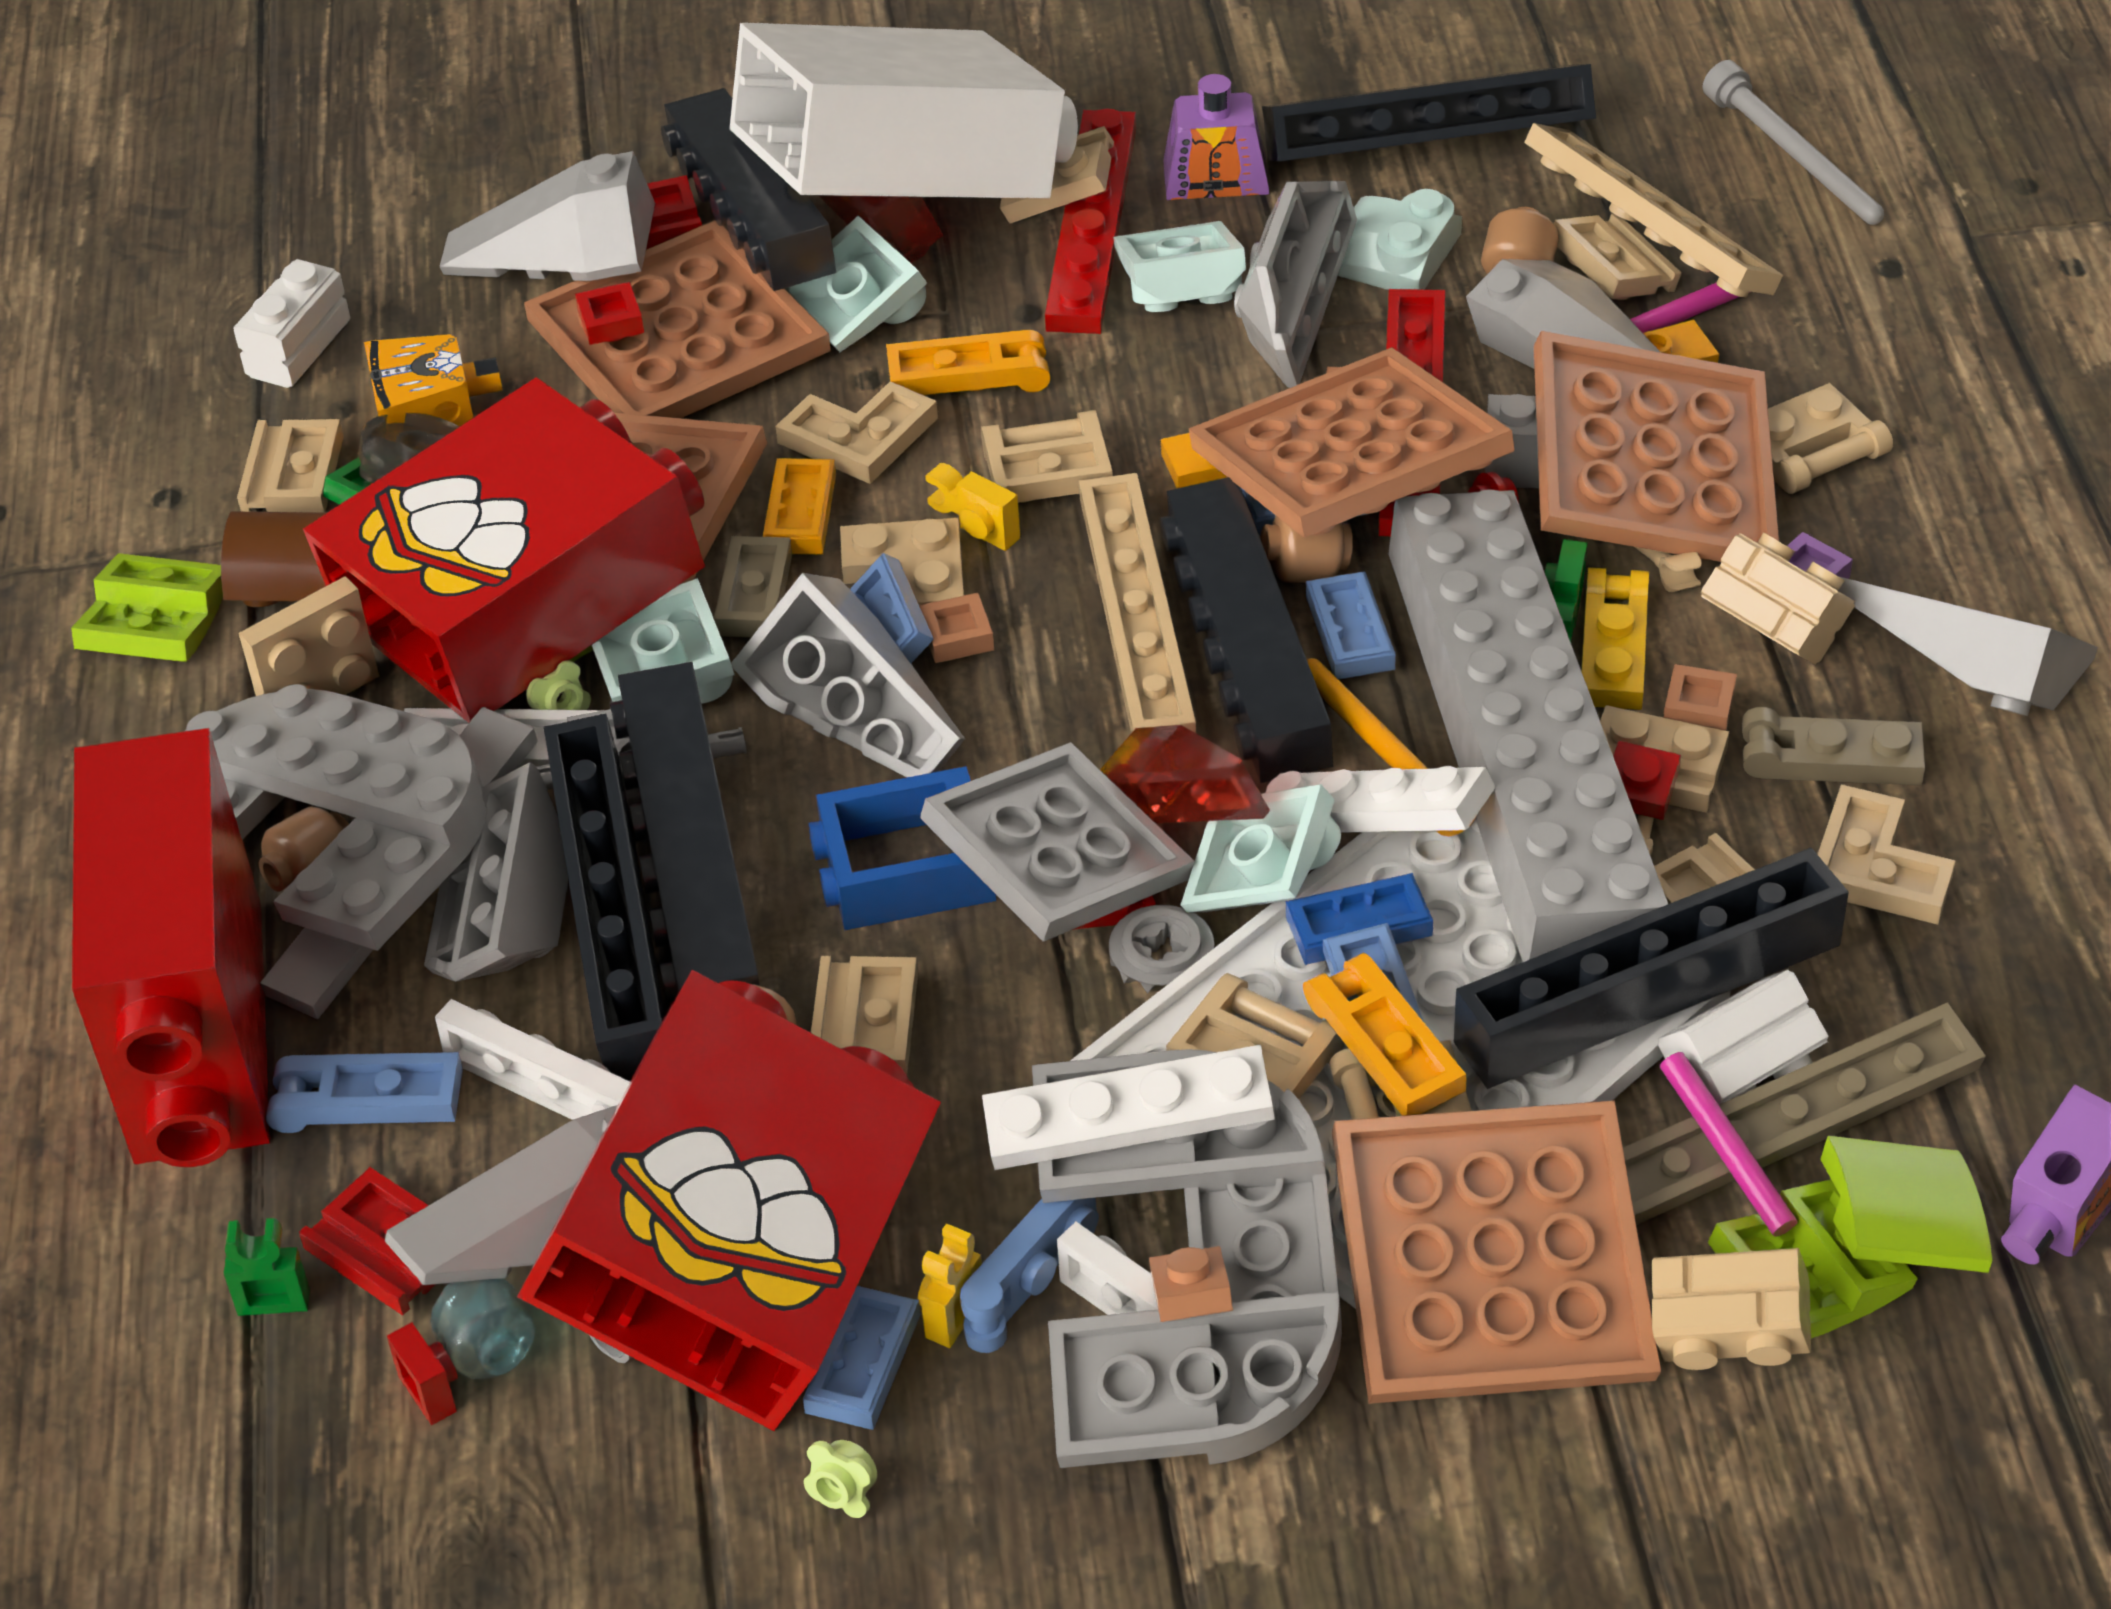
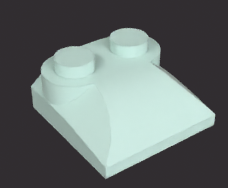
[1338,189,1462,290]
[785,216,927,352]
[1113,221,1246,312]
[592,578,734,704]
[1181,784,1341,913]

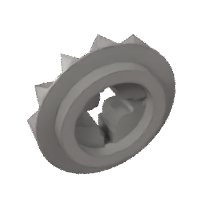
[1109,905,1214,994]

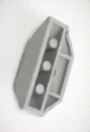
[1234,181,1357,388]
[424,762,568,982]

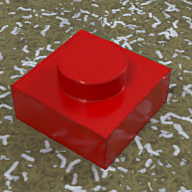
[575,282,644,345]
[1613,740,1681,820]
[387,1322,458,1426]

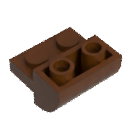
[221,511,328,607]

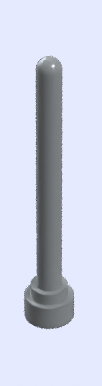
[1703,60,1884,225]

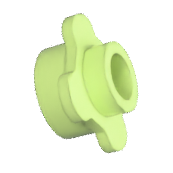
[526,661,591,710]
[804,1440,877,1518]

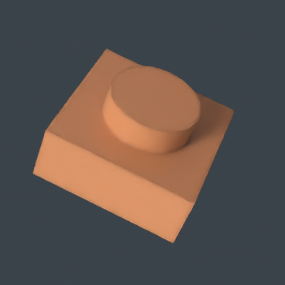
[919,593,994,663]
[1663,664,1737,731]
[1149,1246,1233,1322]

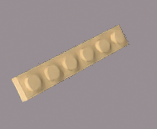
[1524,123,1783,298]
[1079,473,1196,748]

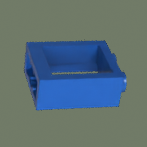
[808,766,996,931]

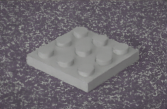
[920,742,1195,942]

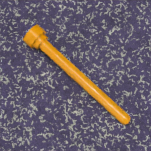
[1307,658,1477,837]

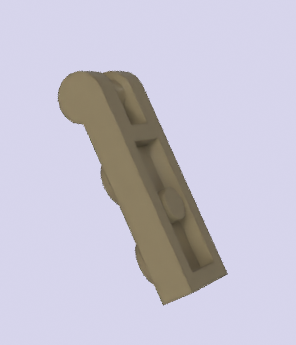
[1742,707,1925,785]

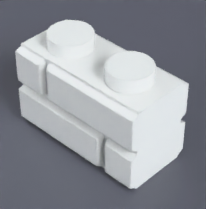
[233,259,351,388]
[1657,970,1829,1104]

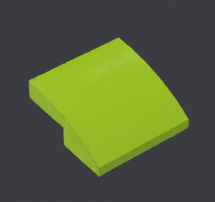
[71,553,223,662]
[1820,1136,1993,1273]
[1707,1179,1917,1338]

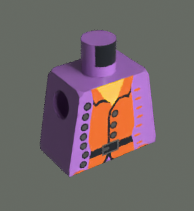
[1163,74,1269,200]
[2001,1084,2111,1264]

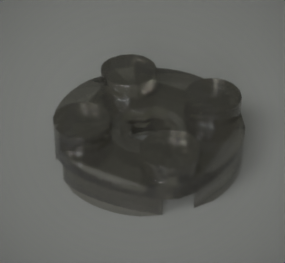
[358,413,459,483]

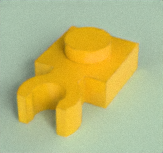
[925,463,1020,551]
[918,1223,982,1348]

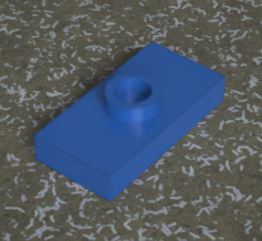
[1286,873,1433,965]

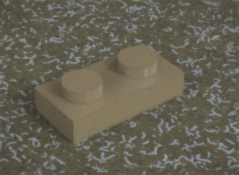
[714,536,792,637]

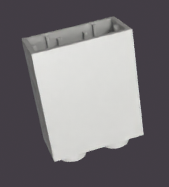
[730,23,1078,198]

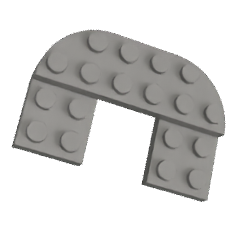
[185,684,488,951]
[1032,1049,1342,1468]

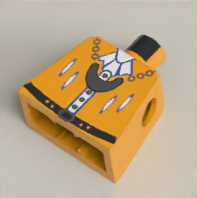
[364,334,503,453]

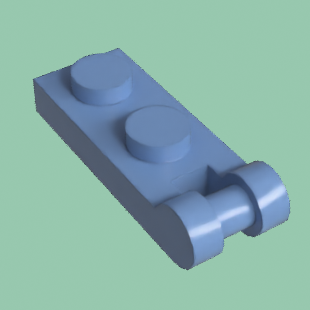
[266,1052,463,1133]
[960,1198,1099,1353]

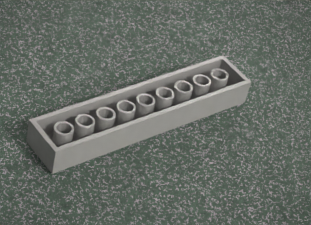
[1389,490,1668,962]

